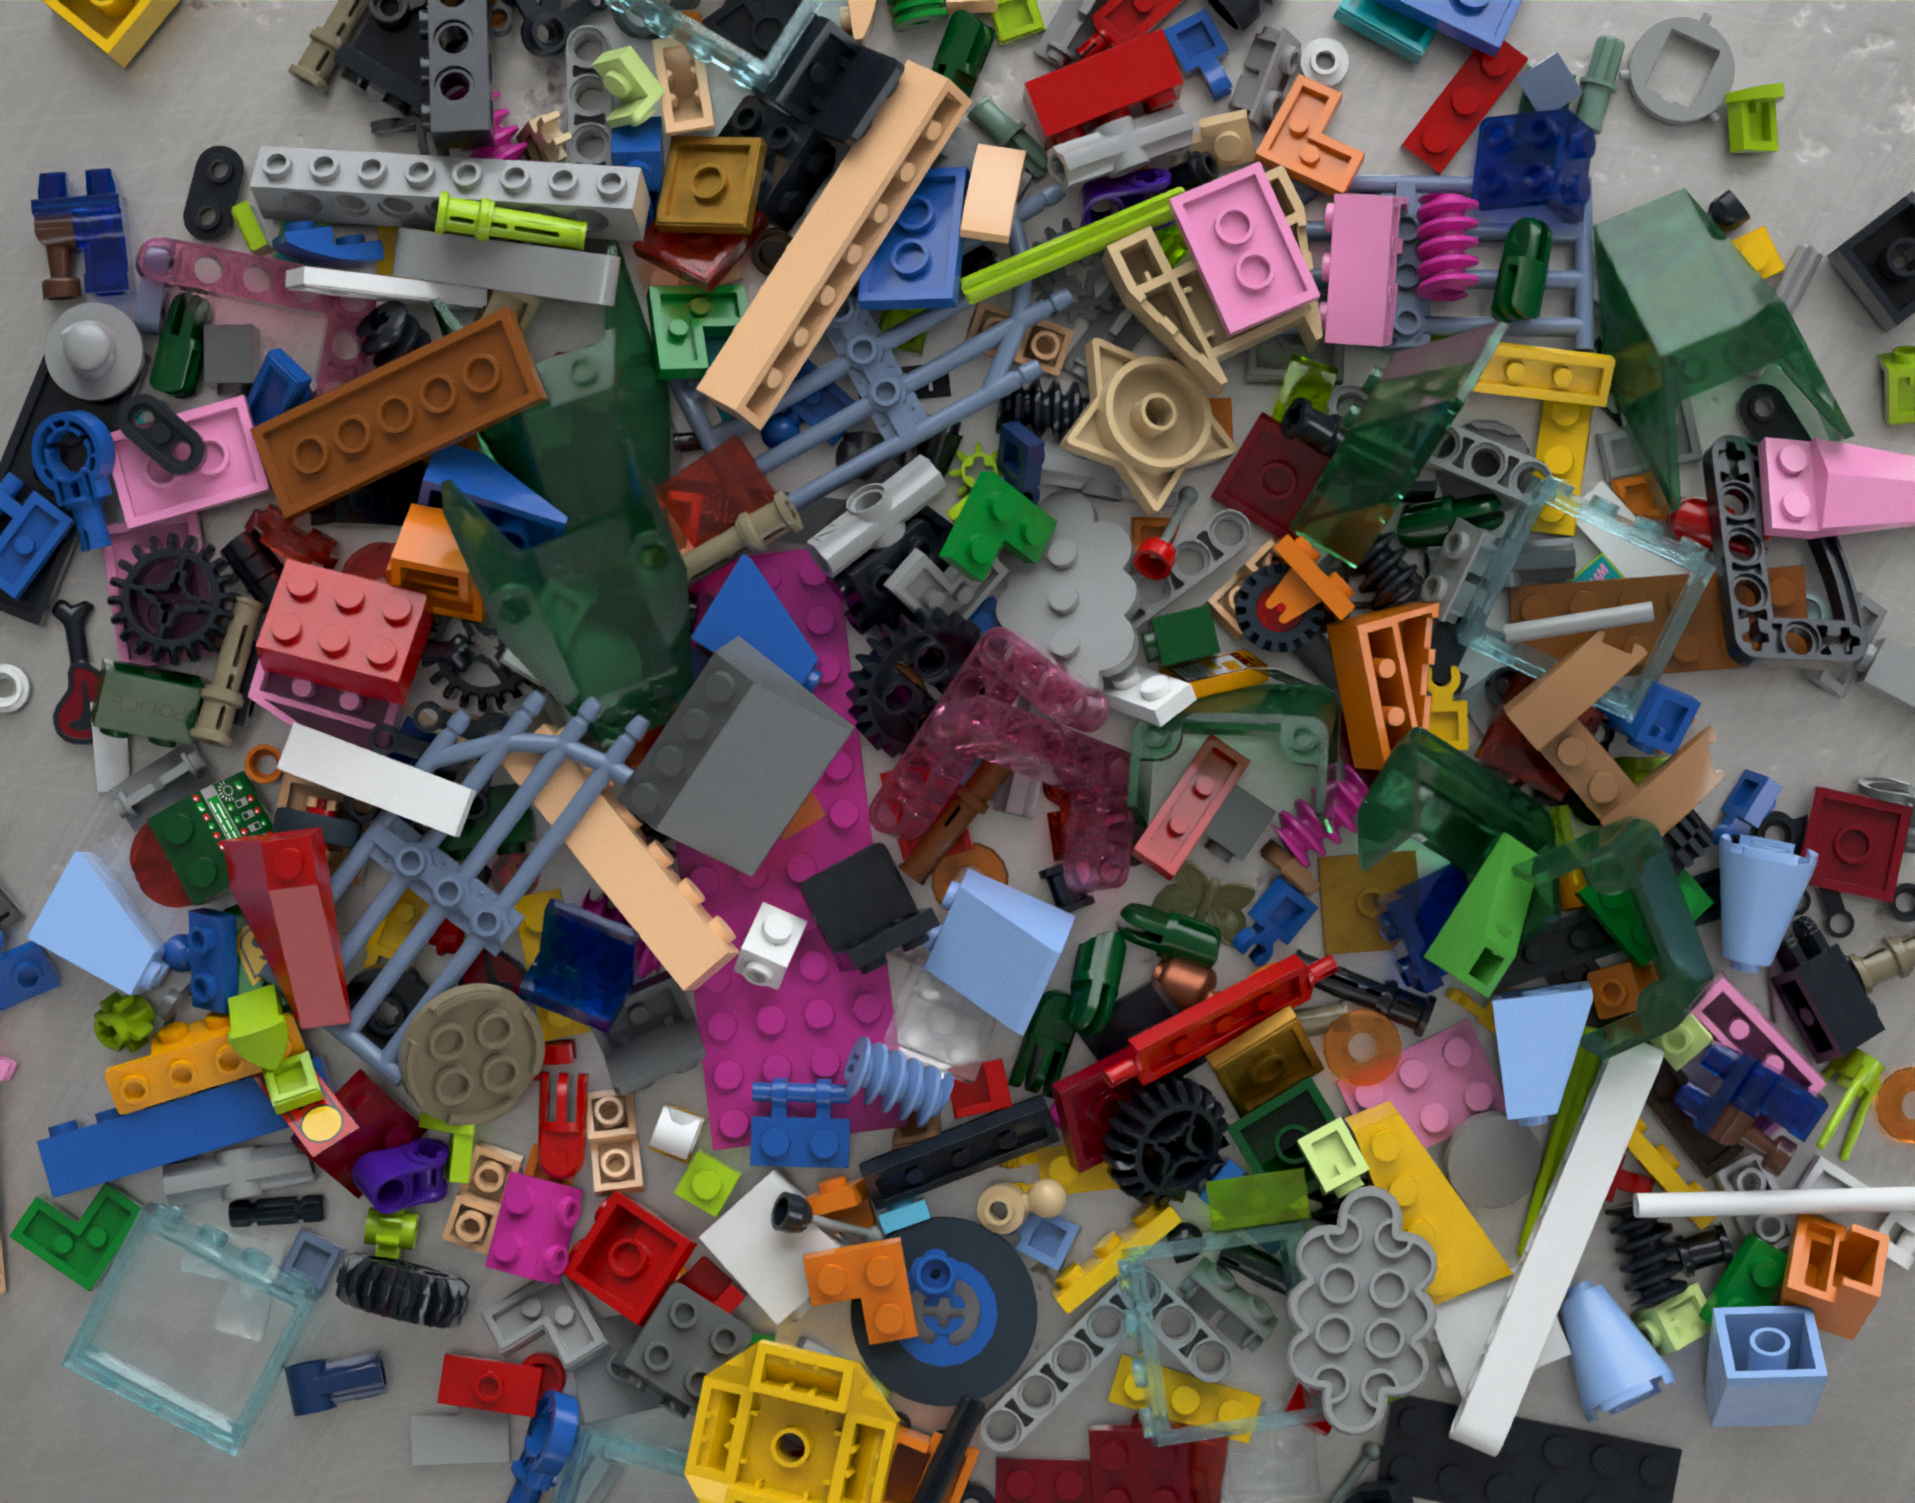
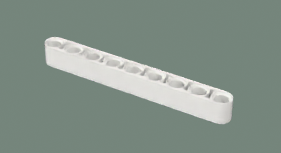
[1449,1031,1664,1457]

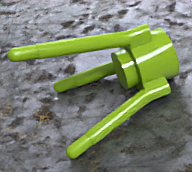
[1816,1048,1885,1161]

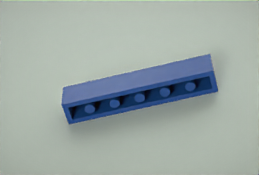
[37,1049,337,1198]

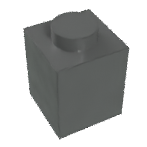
[204,324,260,397]
[1202,784,1276,863]

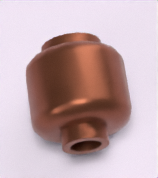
[1150,958,1221,1012]

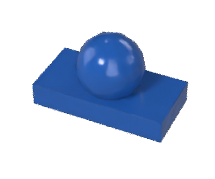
[247,348,313,426]

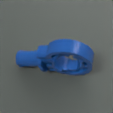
[31,410,115,552]
[506,1390,579,1503]

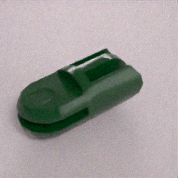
[931,10,996,98]
[1491,216,1553,323]
[149,292,211,399]
[1397,494,1505,549]
[1116,903,1221,969]
[1066,931,1127,1037]
[1008,990,1076,1099]

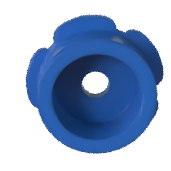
[911,1249,960,1297]

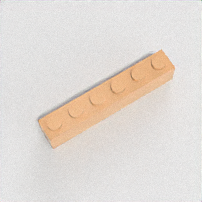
[501,724,740,991]

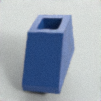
[611,116,665,231]

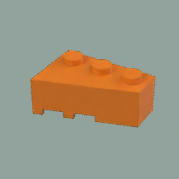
[1326,601,1440,771]

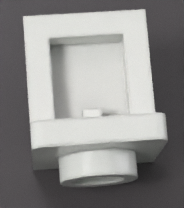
[734,902,808,989]

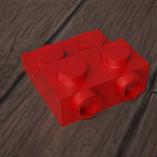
[563,1190,697,1327]

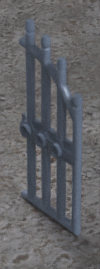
[1172,175,1594,353]
[666,184,1074,515]
[258,690,650,1087]

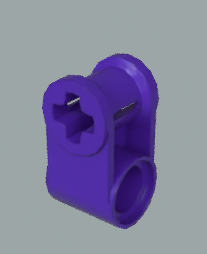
[1079,168,1175,231]
[351,1138,449,1214]

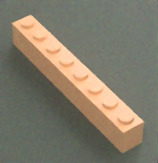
[696,60,973,431]

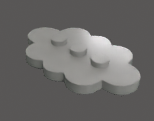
[995,489,1141,720]
[1287,1186,1438,1436]

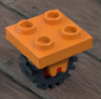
[1235,534,1355,653]

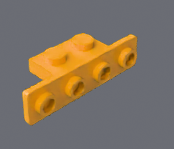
[104,1011,307,1115]

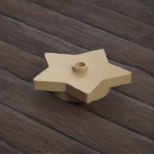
[1060,337,1238,516]

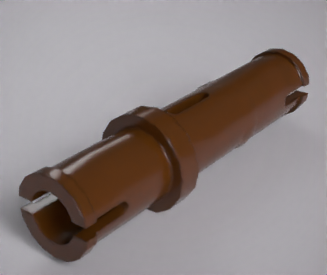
[898,751,1014,886]

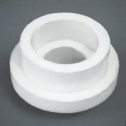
[1300,38,1349,87]
[0,664,30,713]

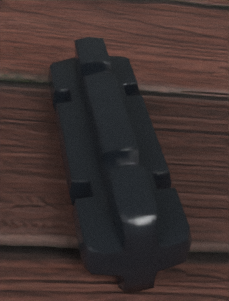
[228,1195,326,1228]

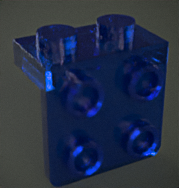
[1471,108,1596,223]
[1373,862,1472,994]
[518,899,640,1034]

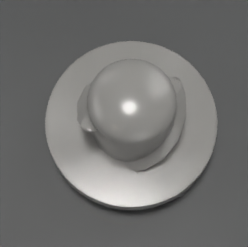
[45,303,145,401]

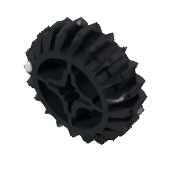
[107,533,242,666]
[422,580,539,713]
[1101,1074,1230,1207]
[335,1252,470,1329]

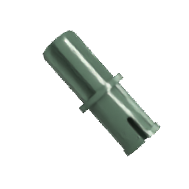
[1571,35,1625,135]
[967,94,1048,180]

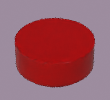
[521,1351,567,1402]

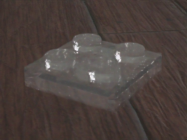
[883,957,997,1085]

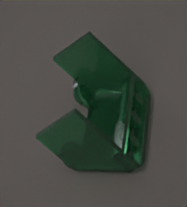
[1127,684,1341,833]
[1357,727,1561,950]
[1512,816,1714,1060]

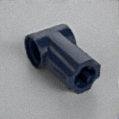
[284,1351,388,1416]

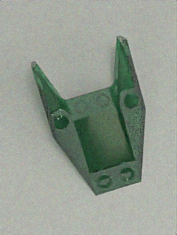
[1593,188,1855,515]
[430,240,671,574]
[1288,321,1509,569]
[441,411,693,748]

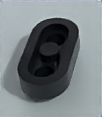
[183,145,247,243]
[1736,384,1812,443]
[118,394,207,477]

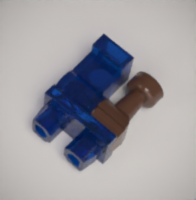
[31,168,137,301]
[1673,1040,1829,1177]

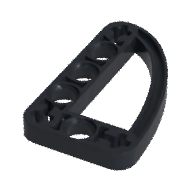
[1702,435,1867,671]

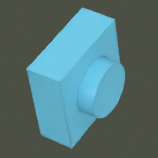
[878,1197,931,1234]

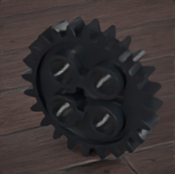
[846,607,1001,762]

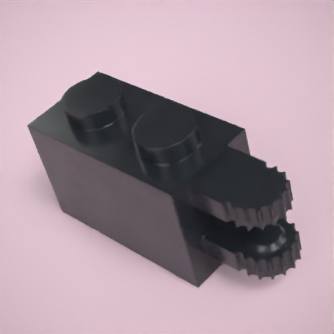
[1770,915,1885,1065]

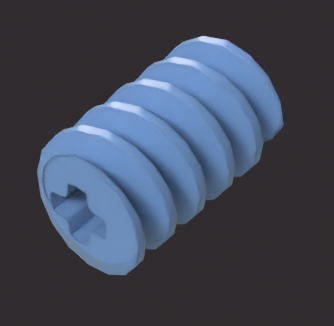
[844,1035,954,1128]

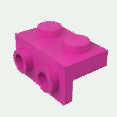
[485,1171,583,1285]

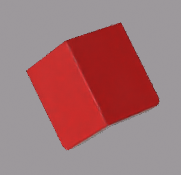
[946,1057,1012,1119]
[678,1256,747,1314]

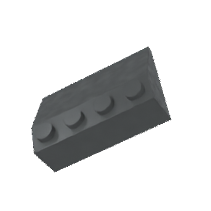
[617,636,855,877]

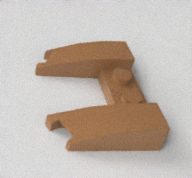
[1503,629,1726,861]

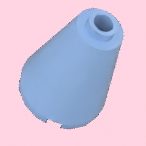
[1719,834,1819,973]
[1559,1280,1677,1423]

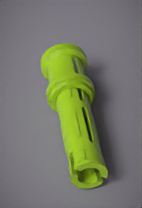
[435,190,588,252]

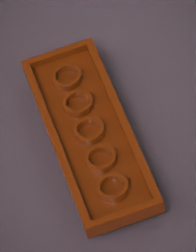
[250,307,548,520]
[1508,565,1808,683]

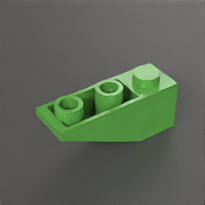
[1424,832,1541,998]

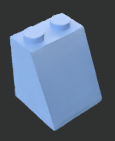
[27,851,170,996]
[922,868,1076,1036]
[1491,980,1593,1127]
[1704,1305,1828,1427]

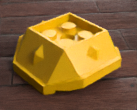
[684,1339,900,1503]

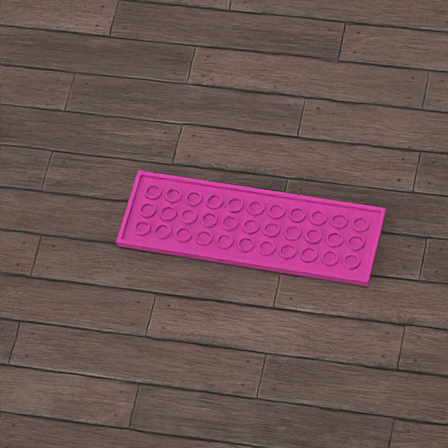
[642,549,907,1150]

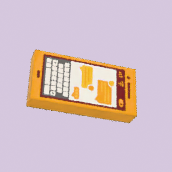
[1158,649,1269,699]

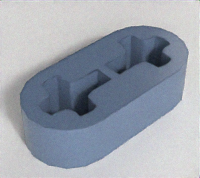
[135,241,176,335]

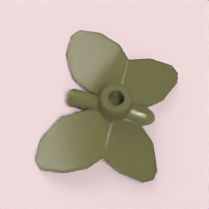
[1151,859,1256,948]

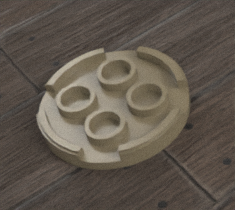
[398,983,545,1126]

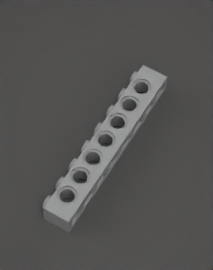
[250,145,651,242]

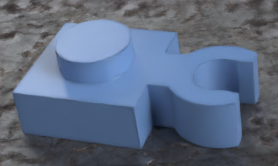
[1000,1202,1082,1272]

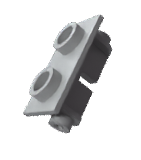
[1033,0,1109,68]
[1228,26,1301,133]
[1062,297,1148,387]
[1417,517,1498,624]
[108,740,218,832]
[1178,1256,1279,1352]

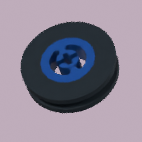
[851,1217,1037,1406]

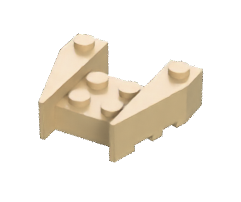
[1101,165,1323,397]

